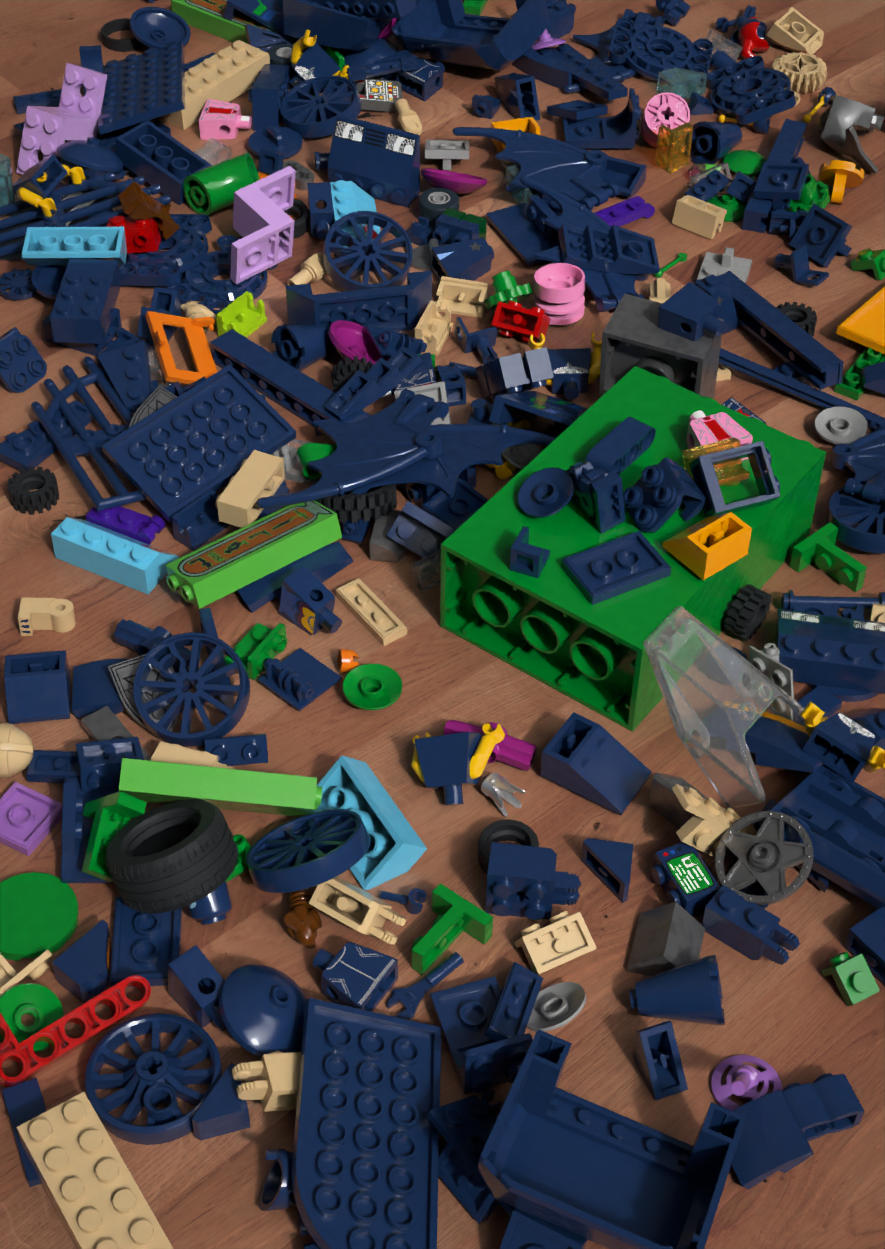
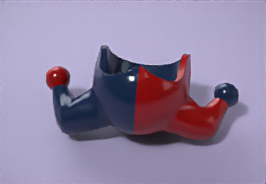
[734,17,769,59]

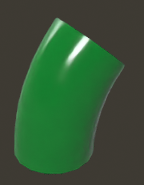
[183,153,260,215]

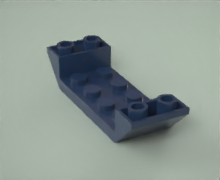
[286,271,432,332]

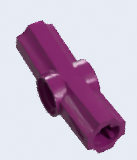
[443,720,538,772]

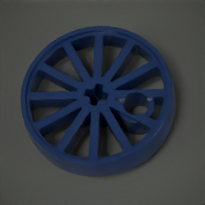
[280,76,362,138]
[322,211,412,291]
[826,486,885,554]
[133,632,250,747]
[246,809,370,893]
[85,1013,222,1145]

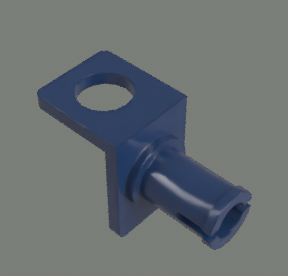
[775,245,829,286]
[454,317,498,364]

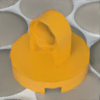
[818,160,864,204]

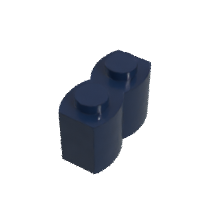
[782,1073,864,1141]

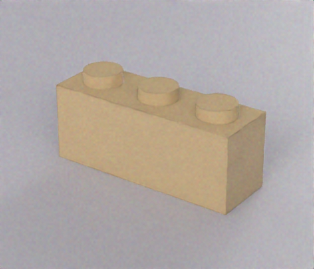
[215,450,285,528]

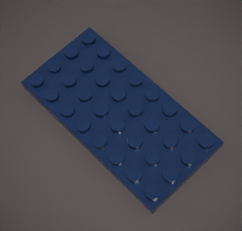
[98,41,185,135]

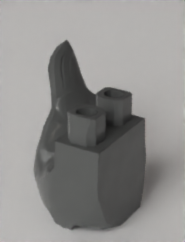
[817,95,884,173]

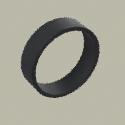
[101,18,144,52]

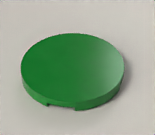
[0,872,79,961]

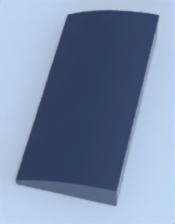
[600,156,646,197]

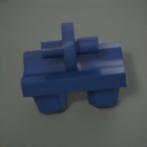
[656,0,691,26]
[769,209,808,239]

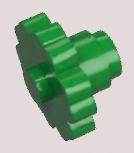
[786,174,830,212]
[484,271,533,310]

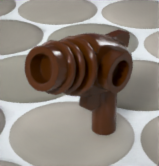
[284,889,322,949]

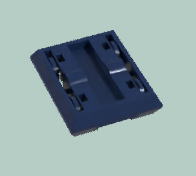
[754,764,885,909]

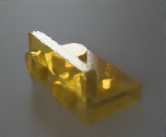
[655,122,693,174]
[682,437,750,486]

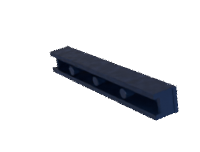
[742,119,807,233]
[717,271,843,390]

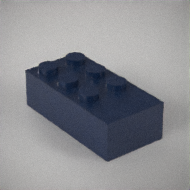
[115,120,212,206]
[50,258,121,344]

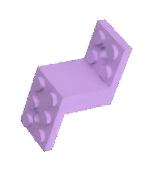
[16,63,107,175]
[230,166,296,284]

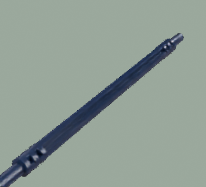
[719,348,885,431]

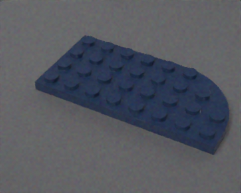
[291,998,441,1249]

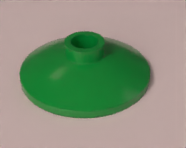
[707,194,748,222]
[343,664,402,710]
[0,983,64,1053]

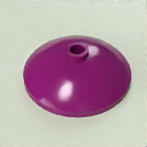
[421,168,488,195]
[328,320,389,365]

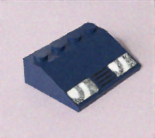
[327,114,420,208]
[775,609,885,694]

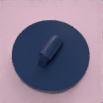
[248,125,303,159]

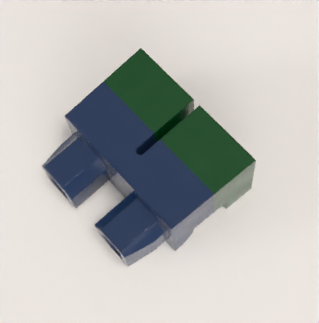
[433,208,487,245]

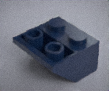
[4,650,70,724]

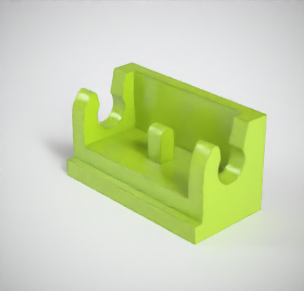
[216,291,267,338]

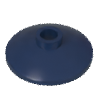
[518,468,574,518]

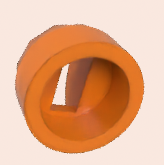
[337,649,359,673]

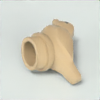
[181,300,217,332]

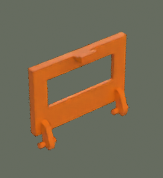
[145,311,218,384]

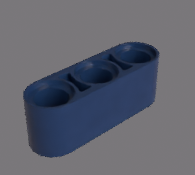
[585,417,656,475]

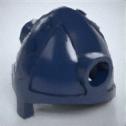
[259,1149,297,1211]

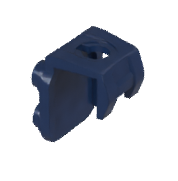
[0,327,47,393]
[623,457,707,533]

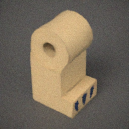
[18,597,76,636]

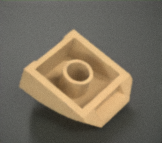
[766,7,824,55]

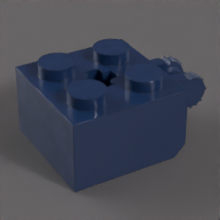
[537,0,576,41]
[486,842,581,920]

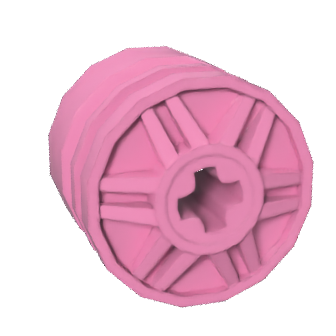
[640,93,690,149]
[534,263,585,325]

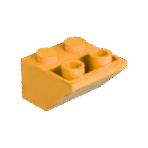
[662,512,752,580]

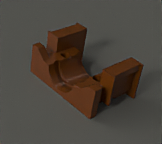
[118,181,180,240]

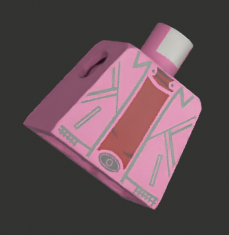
[199,99,252,140]
[686,410,753,469]

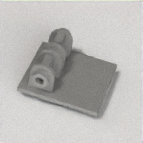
[749,643,795,720]

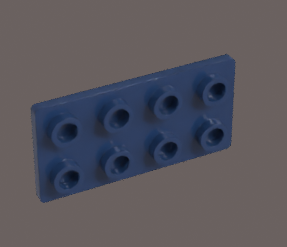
[486,195,560,265]
[61,778,119,883]
[427,1095,515,1223]

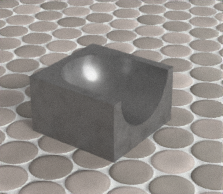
[599,293,724,399]

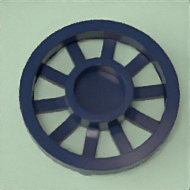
[0,268,38,300]

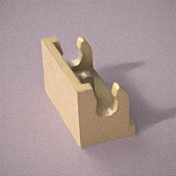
[672,195,727,239]
[436,276,489,318]
[415,301,453,355]

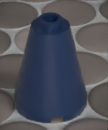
[685,121,742,165]
[271,324,336,372]
[630,955,725,1025]

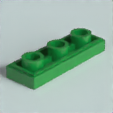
[834,347,885,400]

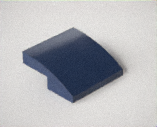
[72,659,129,718]
[732,1090,814,1189]

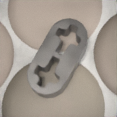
[282,160,314,190]

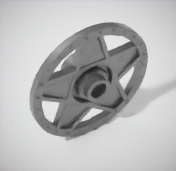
[715,811,814,905]

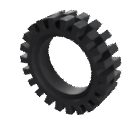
[311,477,397,523]

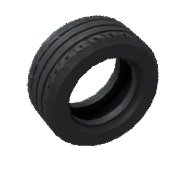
[105,799,238,914]

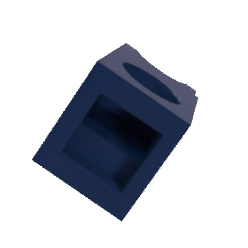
[435,363,466,407]

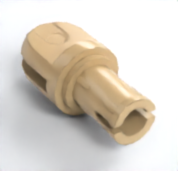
[395,99,422,135]
[287,252,327,286]

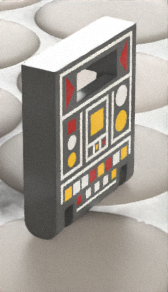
[353,79,403,113]

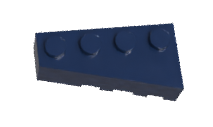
[248,64,290,131]

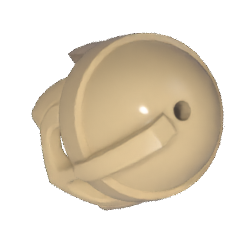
[0,723,34,778]

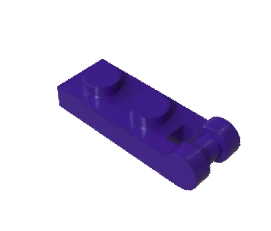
[595,196,655,227]
[86,506,166,545]

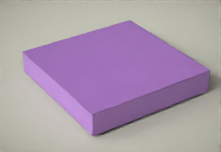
[0,782,63,856]

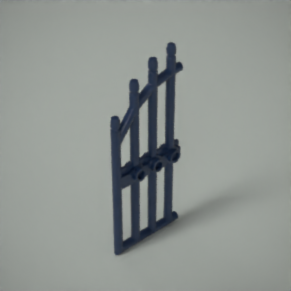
[0,172,171,257]
[31,356,147,511]

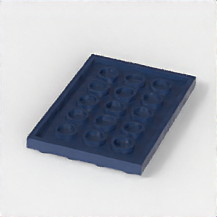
[102,364,296,522]

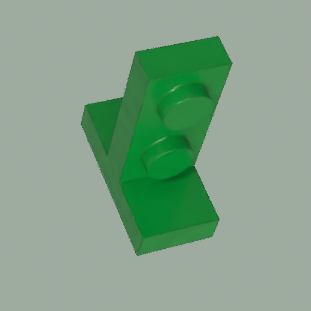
[790,522,867,592]
[82,791,147,882]
[411,883,493,975]

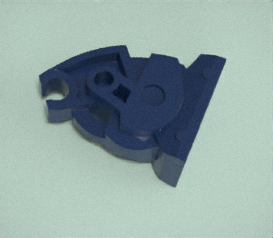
[566,461,625,534]

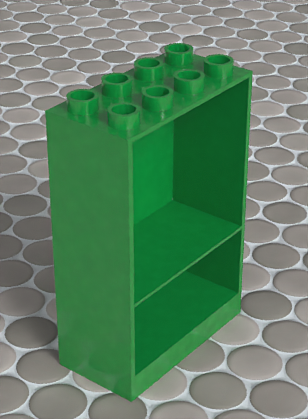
[440,366,826,732]

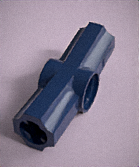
[114,619,191,673]

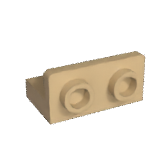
[514,911,597,975]

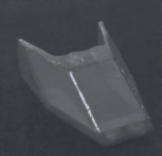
[643,606,805,808]

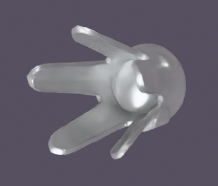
[481,772,526,817]

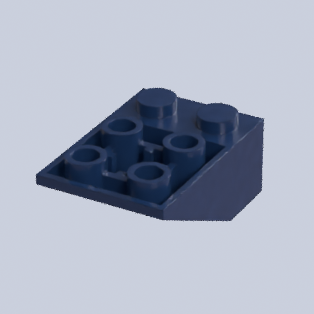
[540,712,652,815]

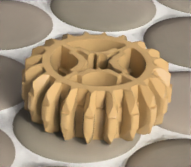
[771,51,827,94]

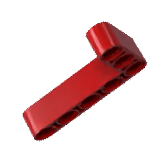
[0,975,151,1087]

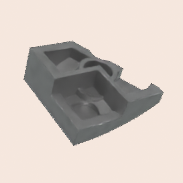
[369,510,408,562]

